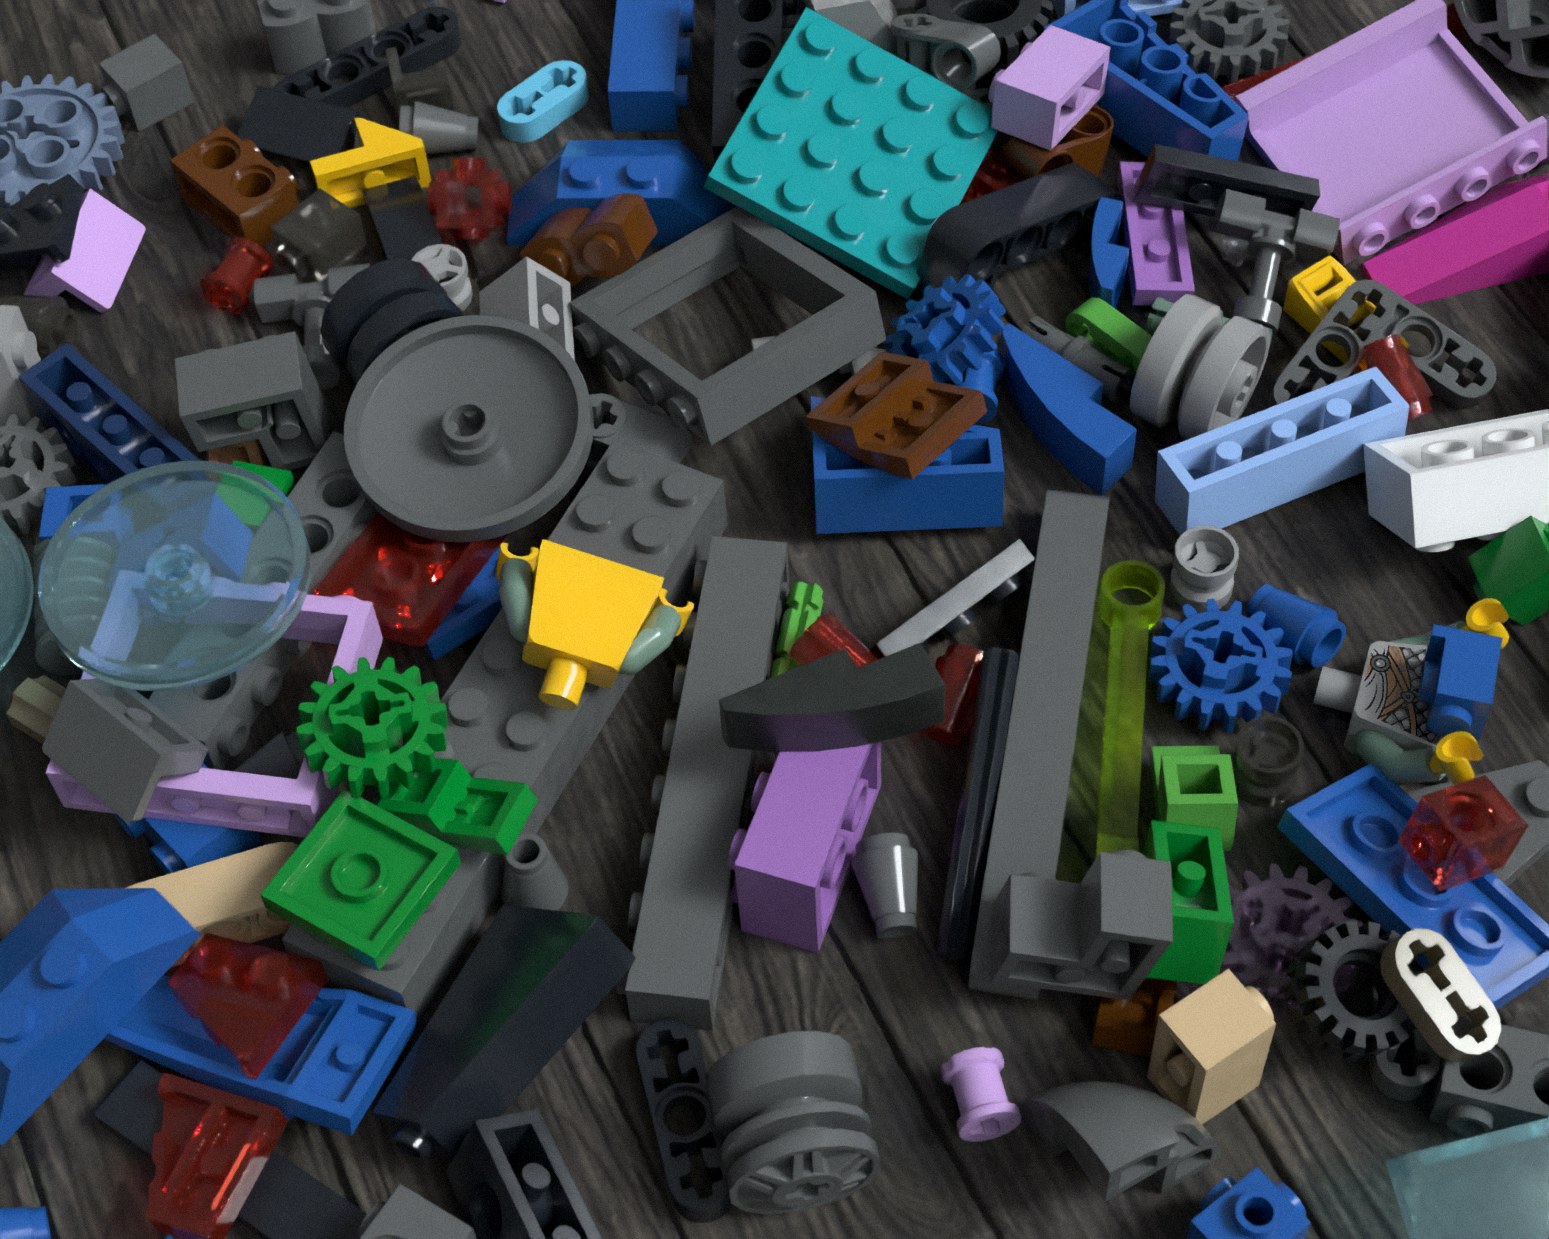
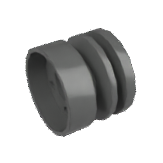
[705,1031,880,1215]

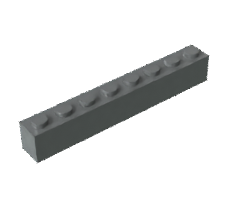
[616,536,789,1031]

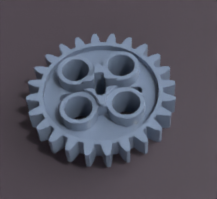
[0,74,125,208]

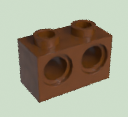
[170,125,303,255]

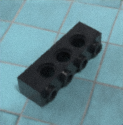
[712,0,797,163]
[445,1109,602,1239]

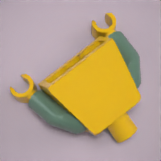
[495,539,694,710]

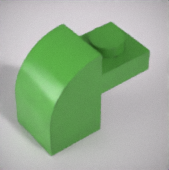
[1150,746,1238,852]

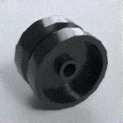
[320,258,466,387]

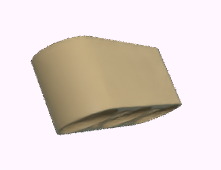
[126,842,299,967]

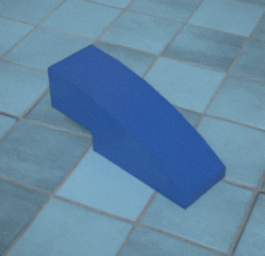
[1000,323,1137,496]

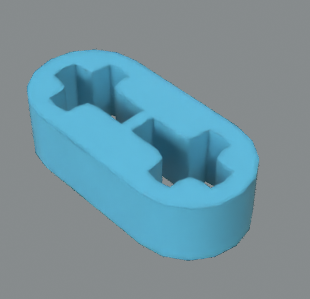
[497,60,589,143]

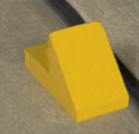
[310,118,432,215]

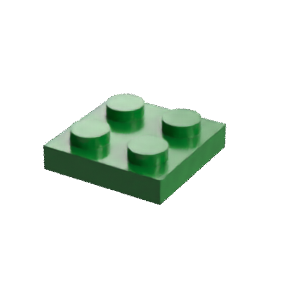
[260,789,461,972]

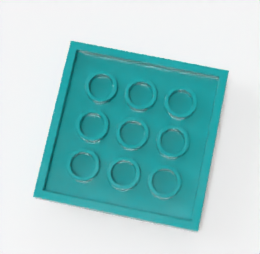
[703,7,998,299]

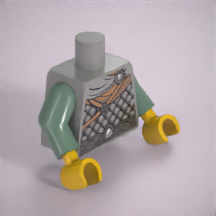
[1313,598,1509,787]

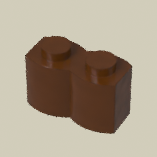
[520,193,658,287]

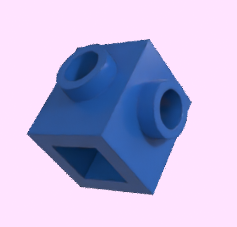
[1186,1167,1311,1239]

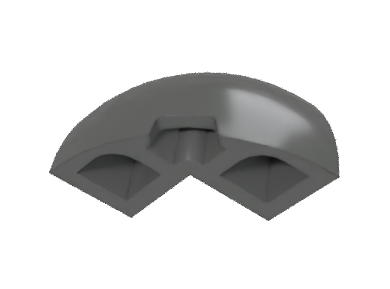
[1454,0,1549,78]
[1020,1081,1221,1202]

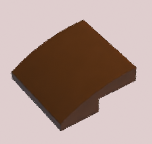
[805,352,987,480]

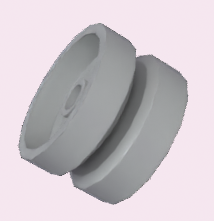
[1129,294,1271,440]

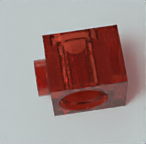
[1399,775,1529,891]

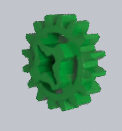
[296,657,449,798]

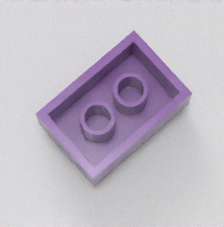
[727,741,881,953]

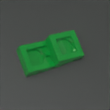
[377,758,538,855]

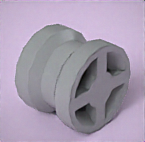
[411,244,473,311]

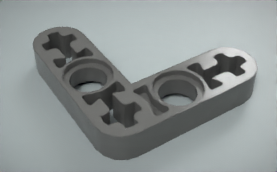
[1268,279,1496,409]

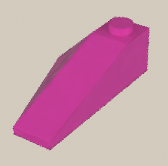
[1361,173,1549,305]

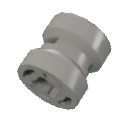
[1170,525,1239,613]

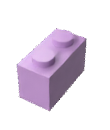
[989,25,1111,151]

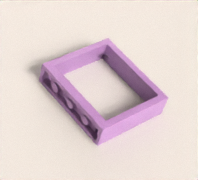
[46,573,383,837]

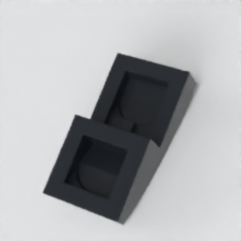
[362,175,443,260]

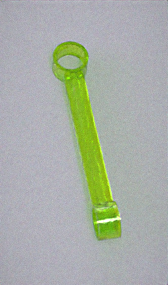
[1094,560,1165,861]

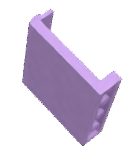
[1236,0,1547,265]

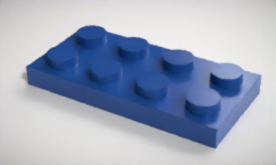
[1277,763,1549,1010]

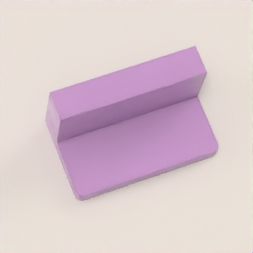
[24,189,145,313]

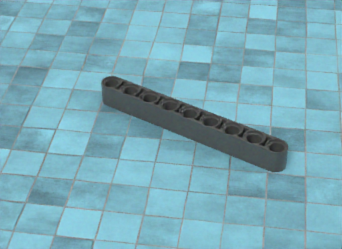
[968,490,1110,1000]

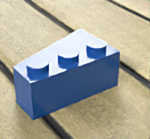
[811,396,1005,534]

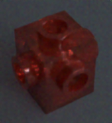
[428,157,512,239]

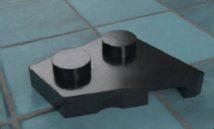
[0,174,84,271]

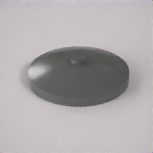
[344,315,594,542]

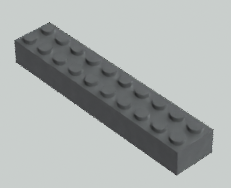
[281,439,728,1027]

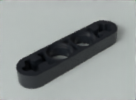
[273,6,461,108]

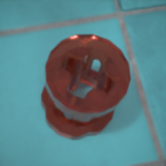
[200,237,274,314]

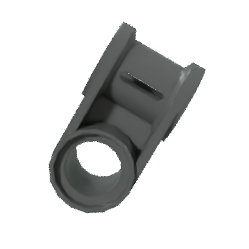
[891,14,1001,90]
[584,393,693,472]

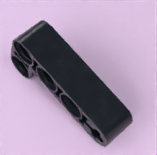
[913,162,1122,300]

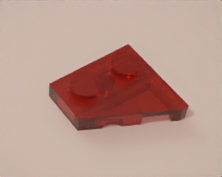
[168,933,328,1080]
[146,1073,288,1239]

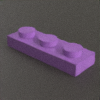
[1116,162,1195,306]

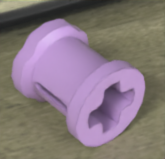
[940,1047,1021,1142]

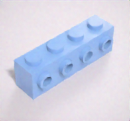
[1155,366,1410,535]

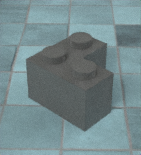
[175,331,331,470]
[991,850,1173,1000]

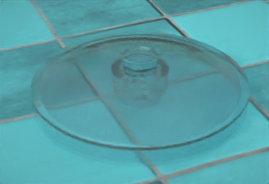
[38,461,312,691]

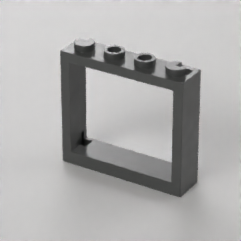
[569,206,886,446]

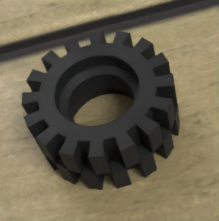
[1284,920,1424,1061]

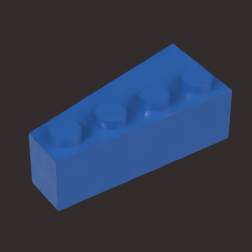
[1043,0,1249,162]

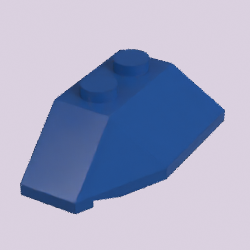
[506,140,735,246]
[0,888,202,1145]

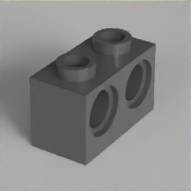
[1428,1015,1549,1156]

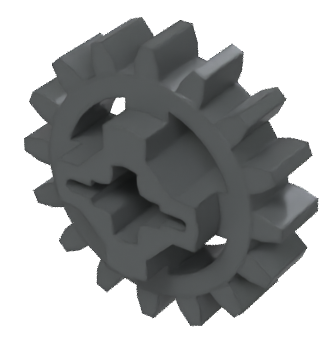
[1168,0,1290,84]
[0,414,76,539]

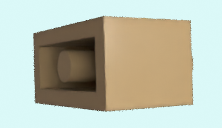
[1147,969,1276,1124]

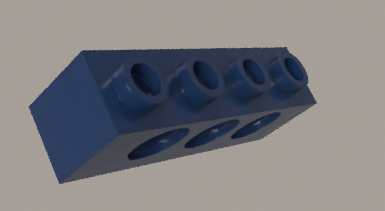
[18,343,220,528]

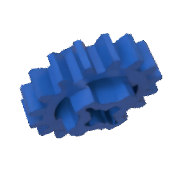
[882,274,1006,385]
[1148,599,1293,733]

